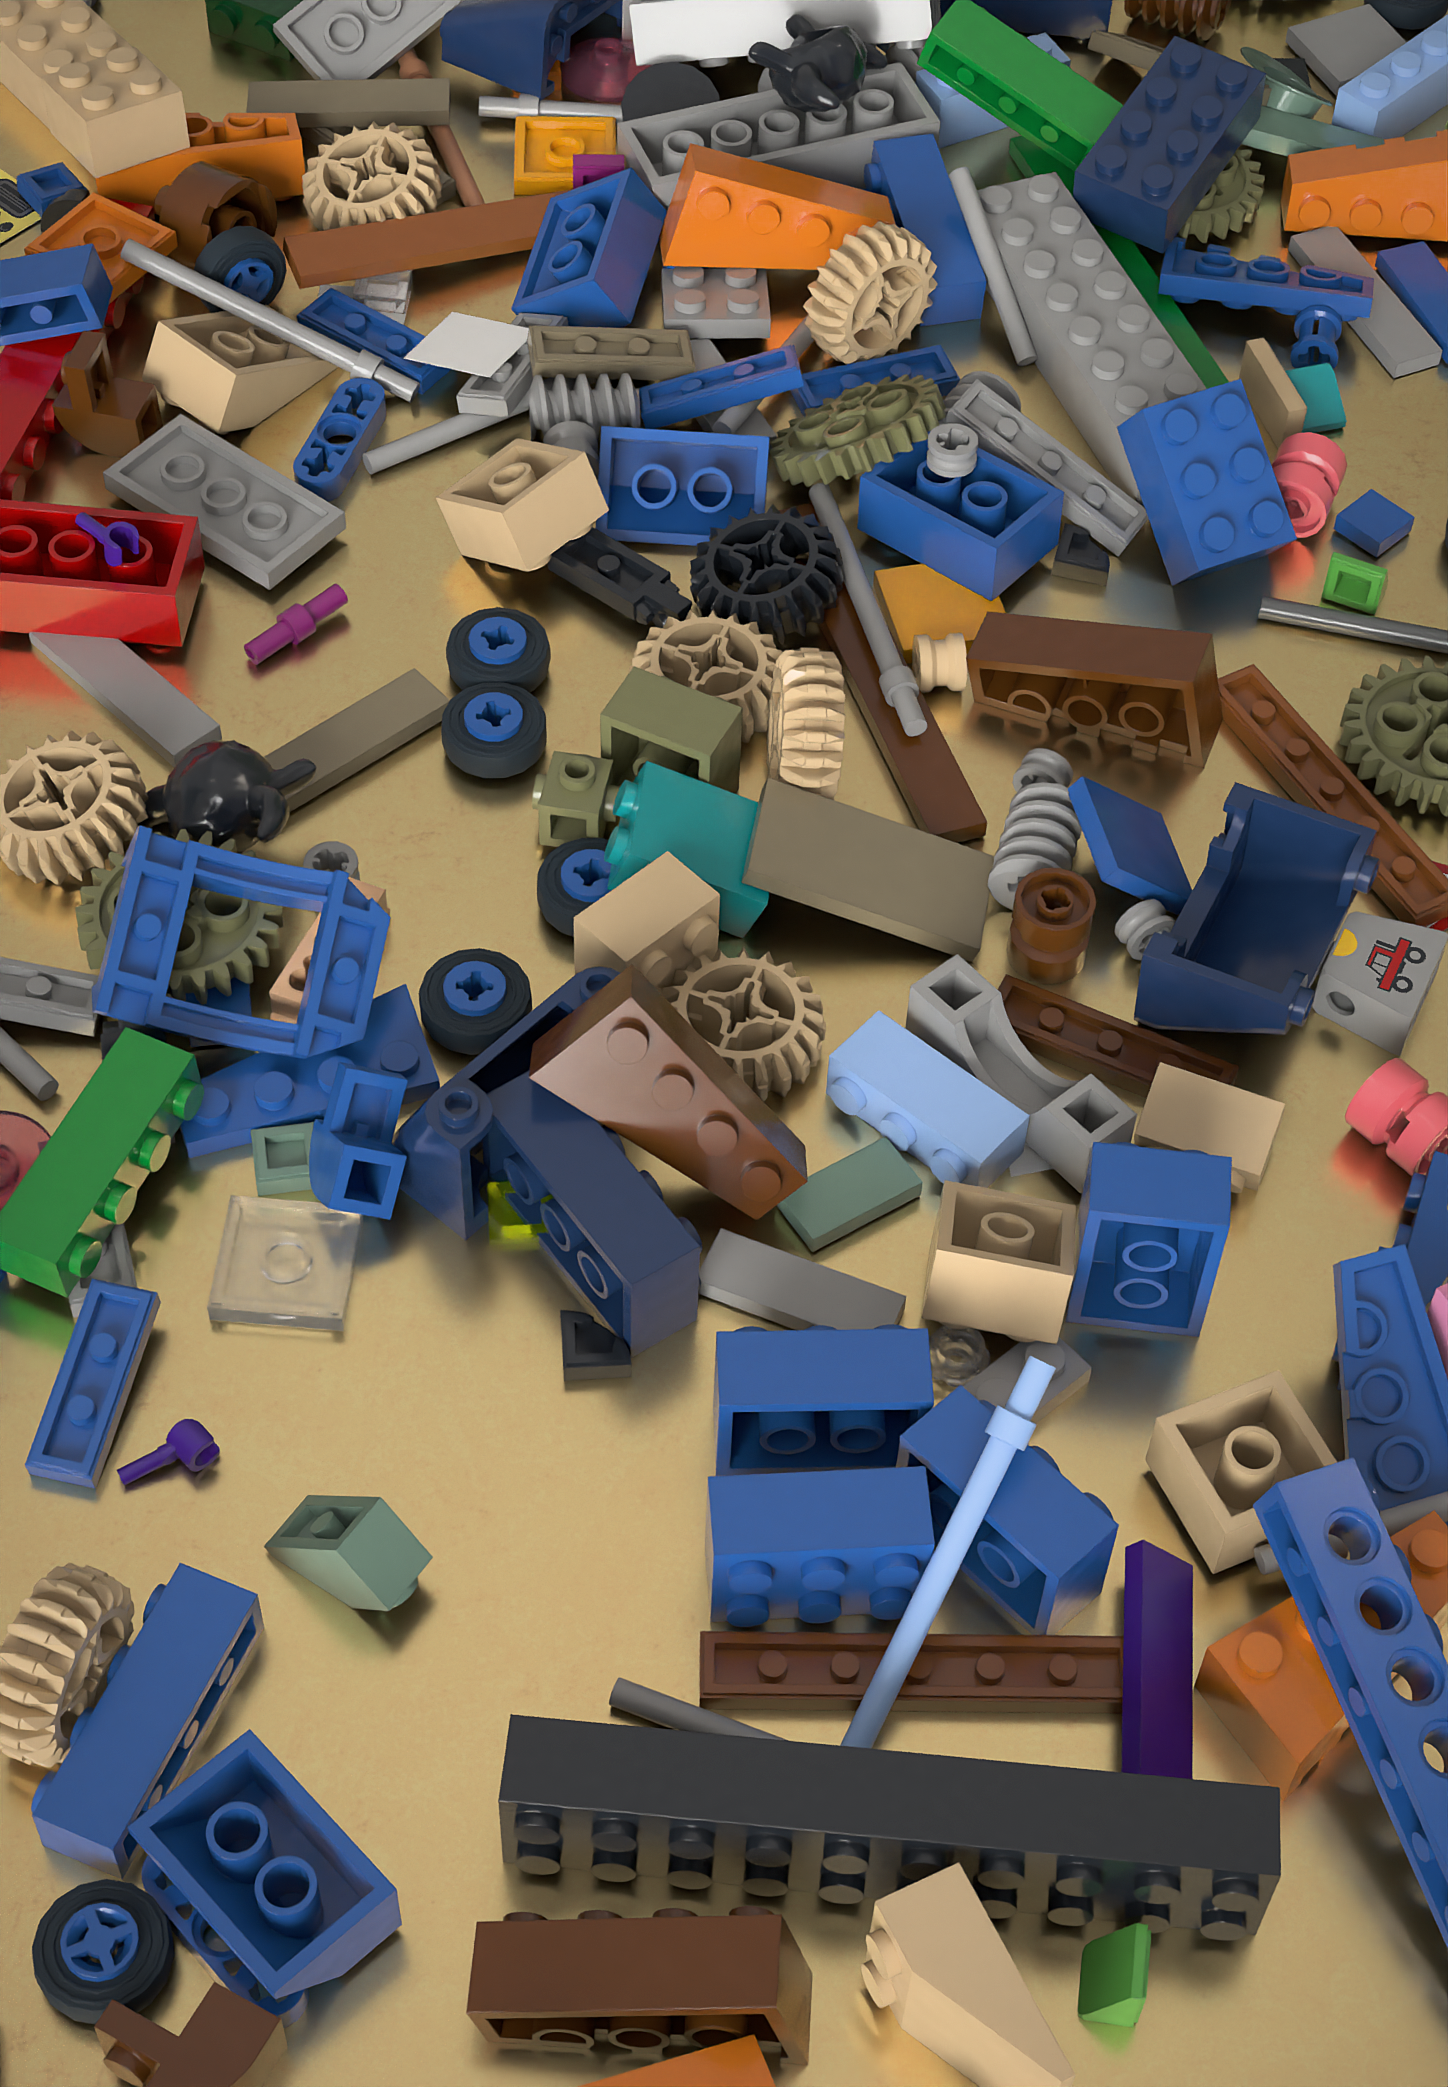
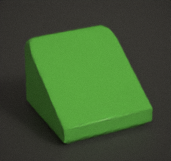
[1321,552,1388,615]
[1077,1923,1151,2028]

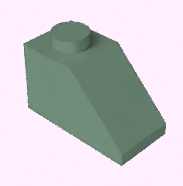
[264,1495,433,1611]

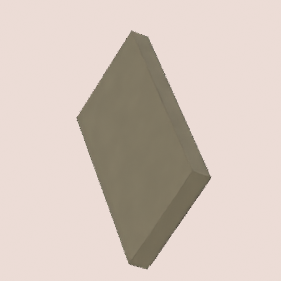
[741,777,994,962]

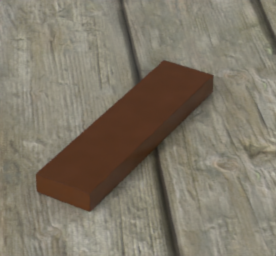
[997,974,1240,1099]

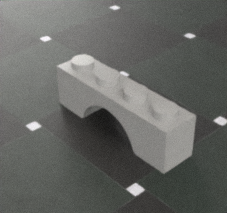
[905,954,1137,1193]

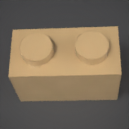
[1134,1062,1285,1193]

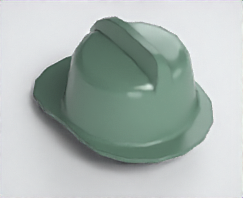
[1240,47,1333,119]

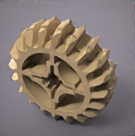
[302,121,442,231]
[803,221,938,365]
[629,609,782,743]
[766,647,846,800]
[0,730,148,886]
[662,947,826,1102]
[0,1562,135,1768]

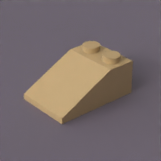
[141,305,338,434]
[861,1863,1076,2087]

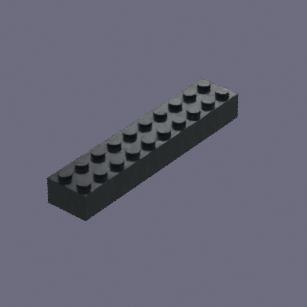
[498,1714,1281,1940]

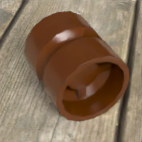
[1006,868,1096,985]

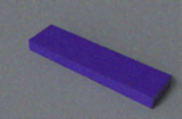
[1121,1539,1193,1779]

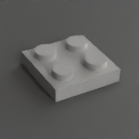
[661,266,771,339]

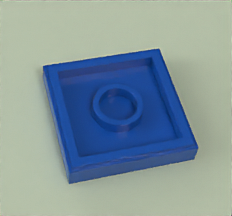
[1068,776,1192,915]

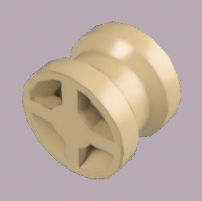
[912,633,967,693]

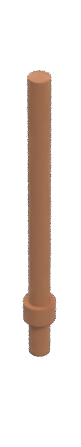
[398,48,485,207]

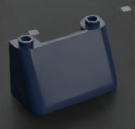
[440,0,623,101]
[1134,782,1380,1035]
[392,966,620,1241]

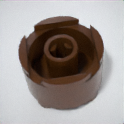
[155,161,277,270]

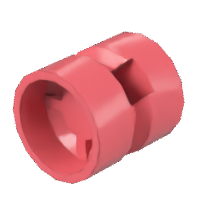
[1271,432,1347,538]
[1345,1058,1448,1176]

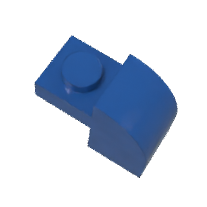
[309,1062,408,1220]

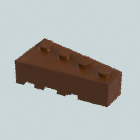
[966,611,1223,768]
[529,964,808,1220]
[466,1906,813,2065]

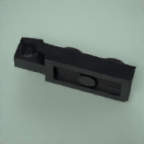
[548,527,693,628]

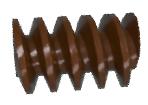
[1124,0,1231,41]

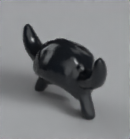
[748,14,888,113]
[137,740,317,854]

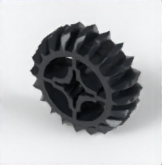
[690,504,844,645]

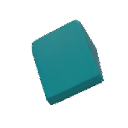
[1285,363,1347,433]

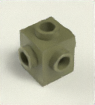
[532,751,620,847]

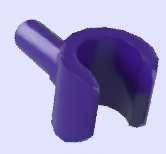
[75,512,140,567]
[117,1419,220,1485]

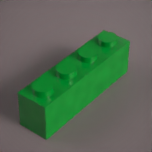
[917,0,1123,172]
[0,1027,204,1298]

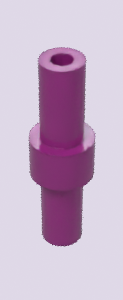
[244,584,348,665]

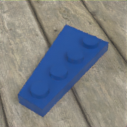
[1158,237,1374,321]
[180,984,440,1158]
[1333,1244,1448,1526]

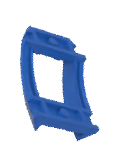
[91,825,391,1059]

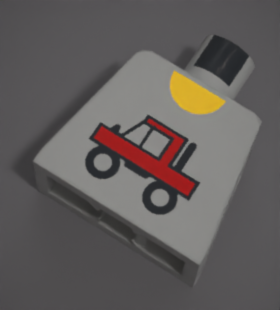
[1312,911,1448,1056]

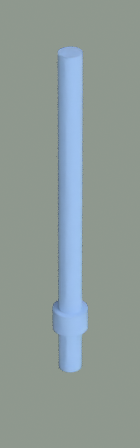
[840,1356,1056,1748]

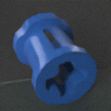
[1290,305,1342,369]

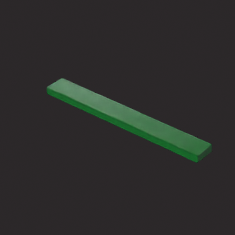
[1009,136,1229,389]

